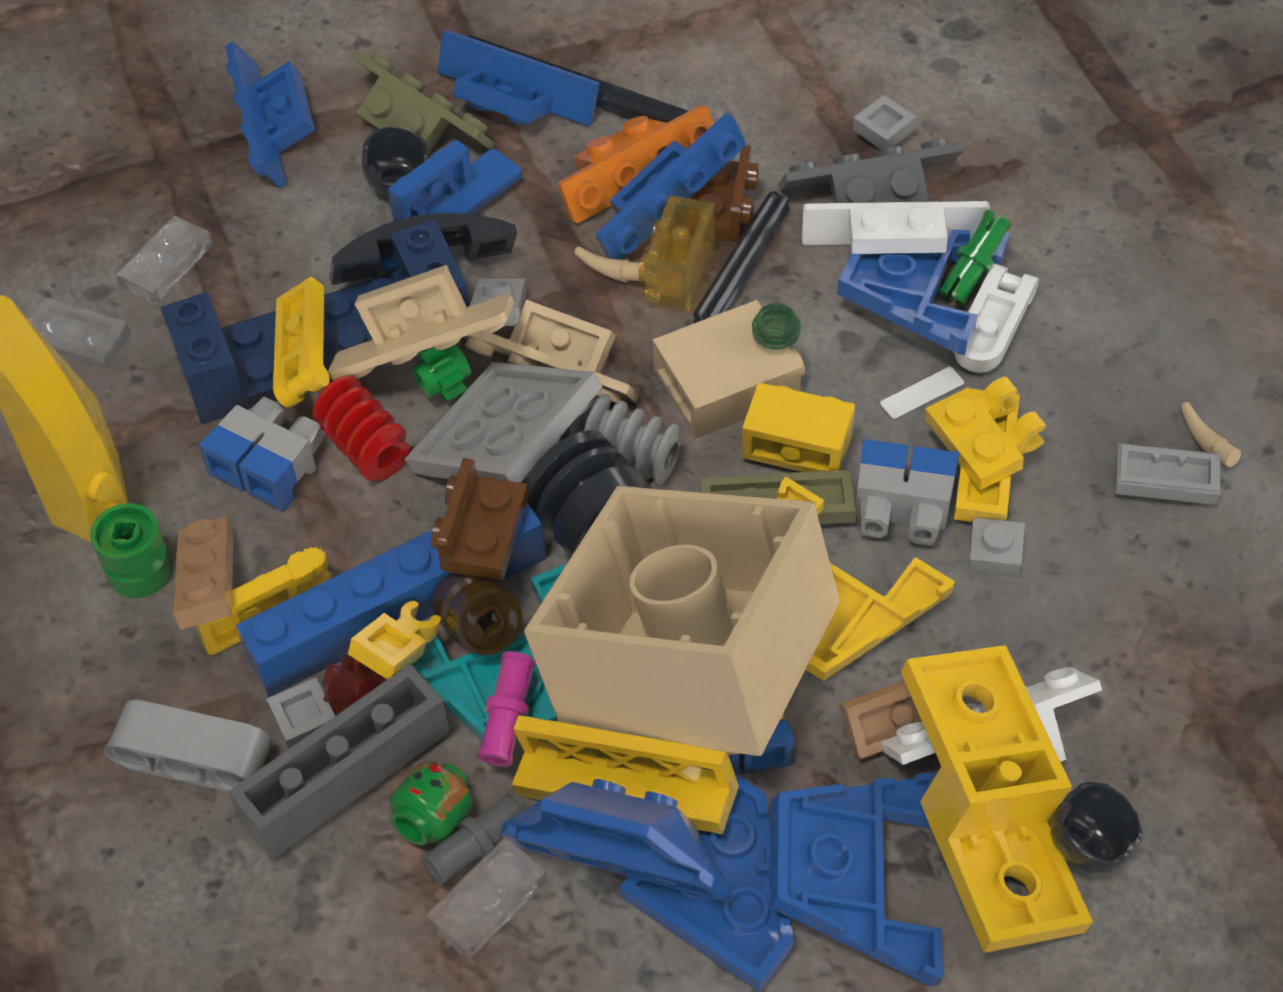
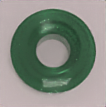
[752,303,801,350]

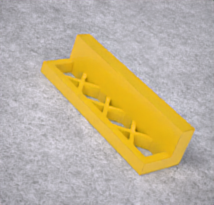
[511,715,739,834]

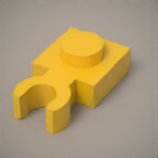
[348,601,441,680]

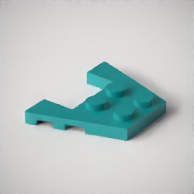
[412,563,567,745]

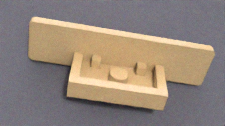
[327,265,514,381]
[464,300,640,405]

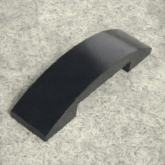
[329,213,517,285]

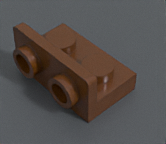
[685,145,759,242]
[431,458,529,581]

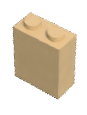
[653,300,805,438]

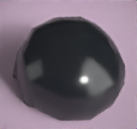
[362,126,428,196]
[1049,781,1143,874]

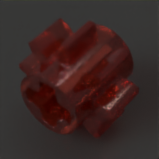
[322,654,387,714]

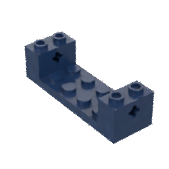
[160,220,470,425]

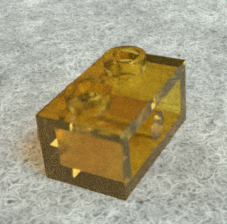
[639,195,715,310]

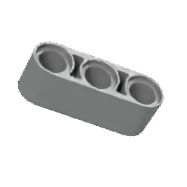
[105,700,272,792]

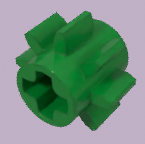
[411,344,472,402]

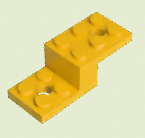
[900,645,1093,953]

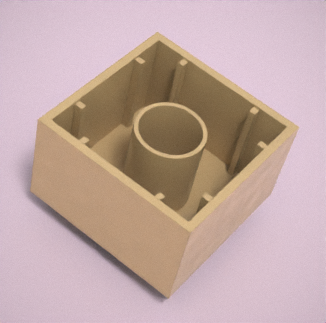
[524,486,840,756]

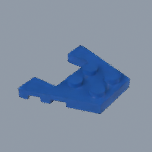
[837,230,1010,356]
[770,772,943,986]

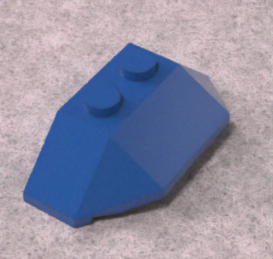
[500,779,729,902]

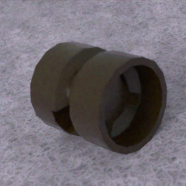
[432,573,522,655]

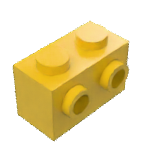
[741,382,855,472]

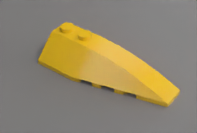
[0,295,128,542]

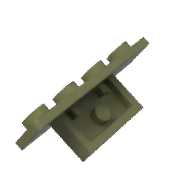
[351,50,496,156]

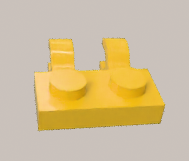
[925,376,1046,490]

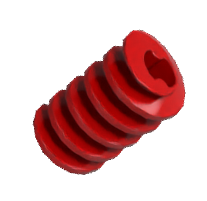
[312,375,411,482]

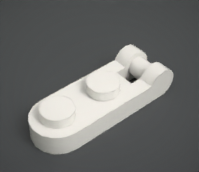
[954,263,1039,373]

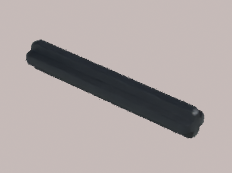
[693,191,790,323]

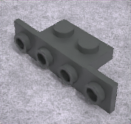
[779,139,964,203]

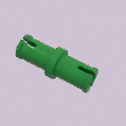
[938,210,1012,307]

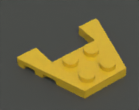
[777,477,955,681]

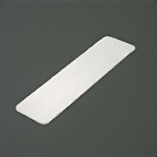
[880,367,964,419]

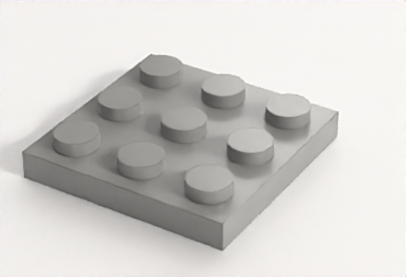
[405,362,602,483]

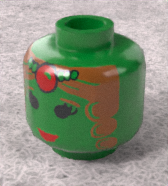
[390,762,472,846]

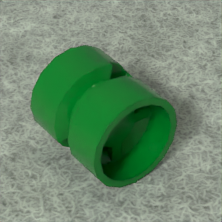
[90,503,172,598]

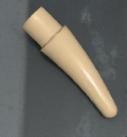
[574,247,647,283]
[1181,402,1241,467]

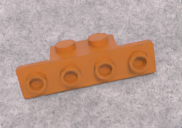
[557,105,714,223]

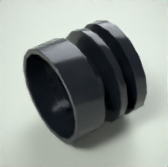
[525,430,653,557]

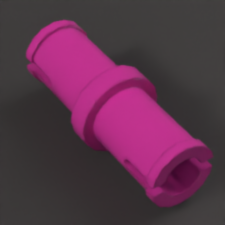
[477,652,536,767]

